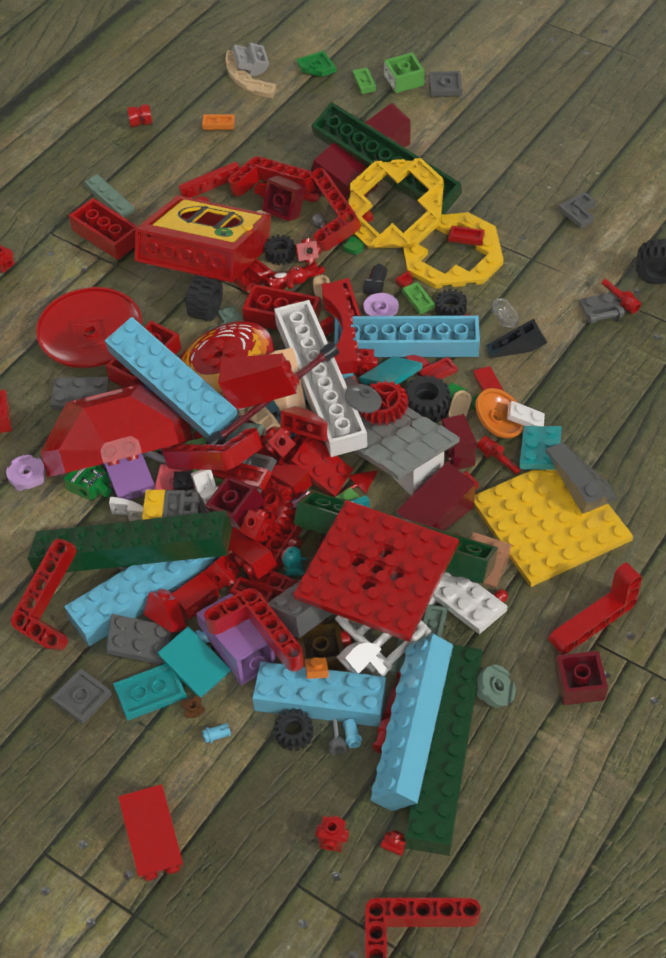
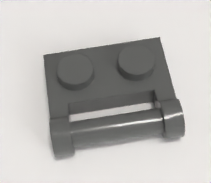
[579,292,625,324]

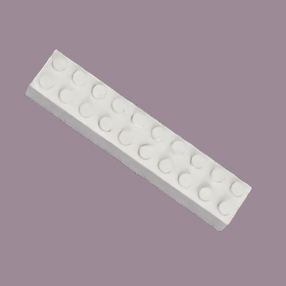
[274,300,367,457]

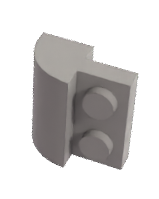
[232,43,269,76]

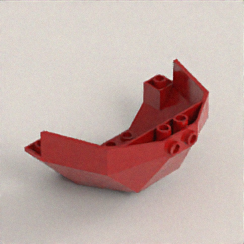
[40,384,193,477]

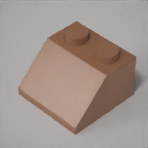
[470,532,511,589]

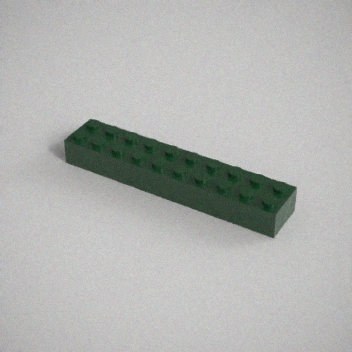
[311,102,462,215]
[294,490,499,584]
[27,510,232,574]
[405,645,483,856]

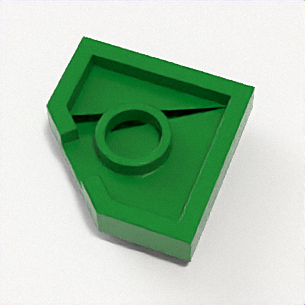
[296,50,336,77]

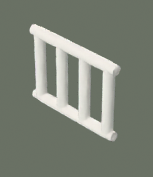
[335,616,431,671]

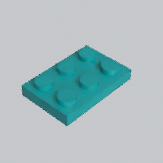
[520,426,562,470]

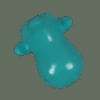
[281,546,307,577]

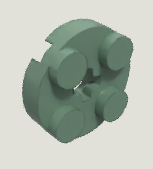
[477,665,516,708]

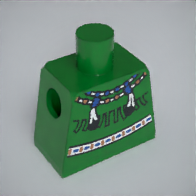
[63,465,112,501]

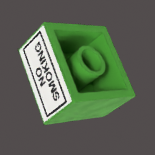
[384,52,424,93]

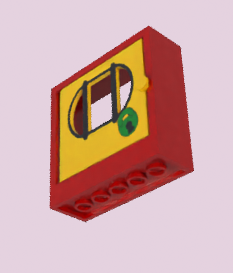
[135,195,271,283]

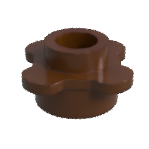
[181,696,205,719]

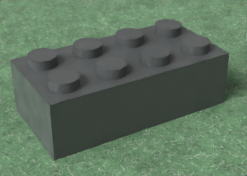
[268,579,333,638]

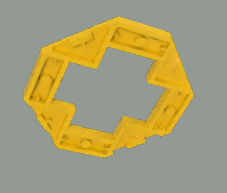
[349,158,444,249]
[403,212,504,289]

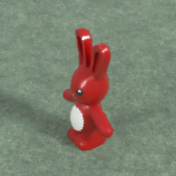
[263,262,325,290]

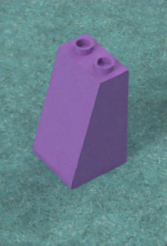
[102,454,155,501]
[196,594,276,686]

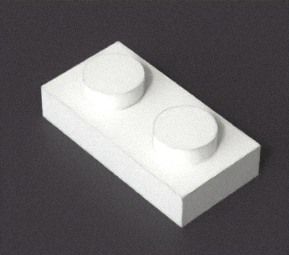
[507,401,545,426]

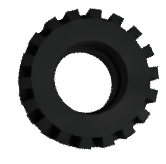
[636,238,666,284]
[186,275,223,321]
[404,375,450,423]

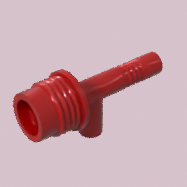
[601,278,642,314]
[476,436,521,475]

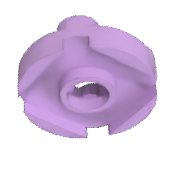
[6,455,46,491]

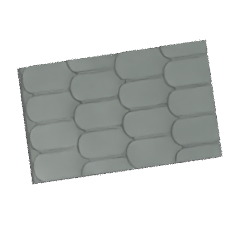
[353,407,460,496]

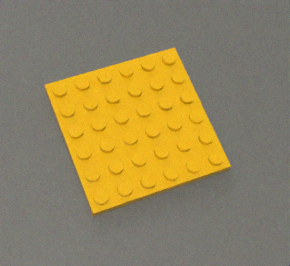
[474,469,633,587]

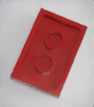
[288,436,353,497]

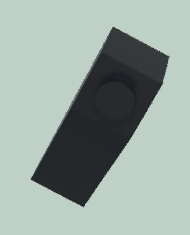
[487,319,548,358]

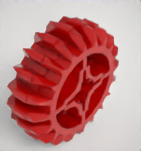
[360,380,408,426]

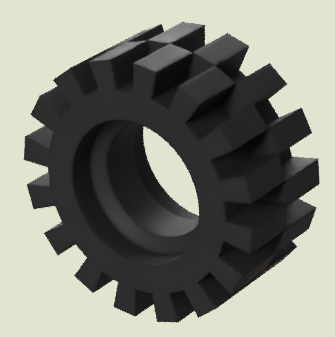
[264,234,295,265]
[435,288,467,316]
[274,708,313,751]

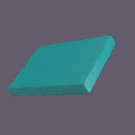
[360,356,422,385]
[157,626,231,698]
[113,664,187,721]

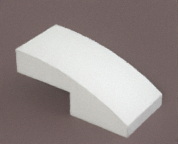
[109,497,143,521]

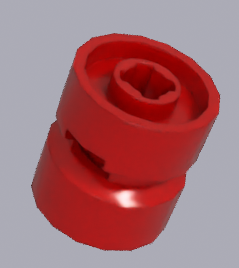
[127,104,153,128]

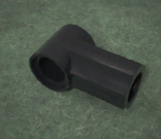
[363,263,387,295]

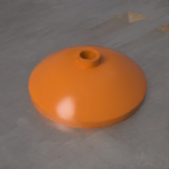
[475,388,524,439]

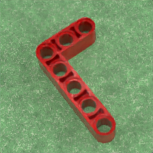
[228,156,316,196]
[312,168,361,251]
[161,428,263,470]
[249,507,303,599]
[11,539,76,651]
[548,562,642,655]
[204,588,304,671]
[365,898,481,958]

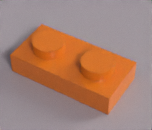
[202,114,235,130]

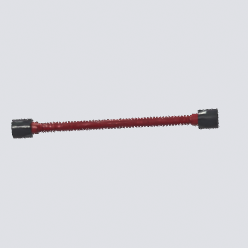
[205,341,339,445]

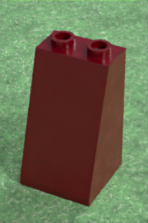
[364,103,411,148]
[311,142,378,201]
[396,462,475,531]

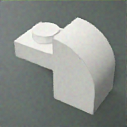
[191,470,218,512]
[337,643,389,677]

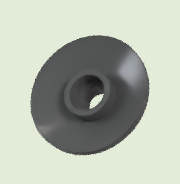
[344,384,382,413]

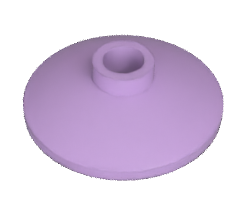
[364,293,399,316]

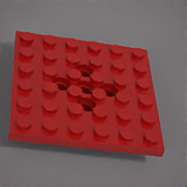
[293,500,459,642]

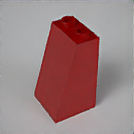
[218,353,299,410]
[118,784,184,882]

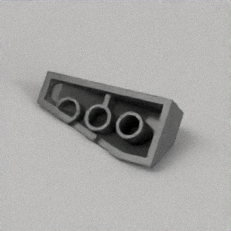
[545,442,617,514]

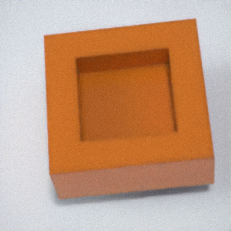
[304,658,329,679]

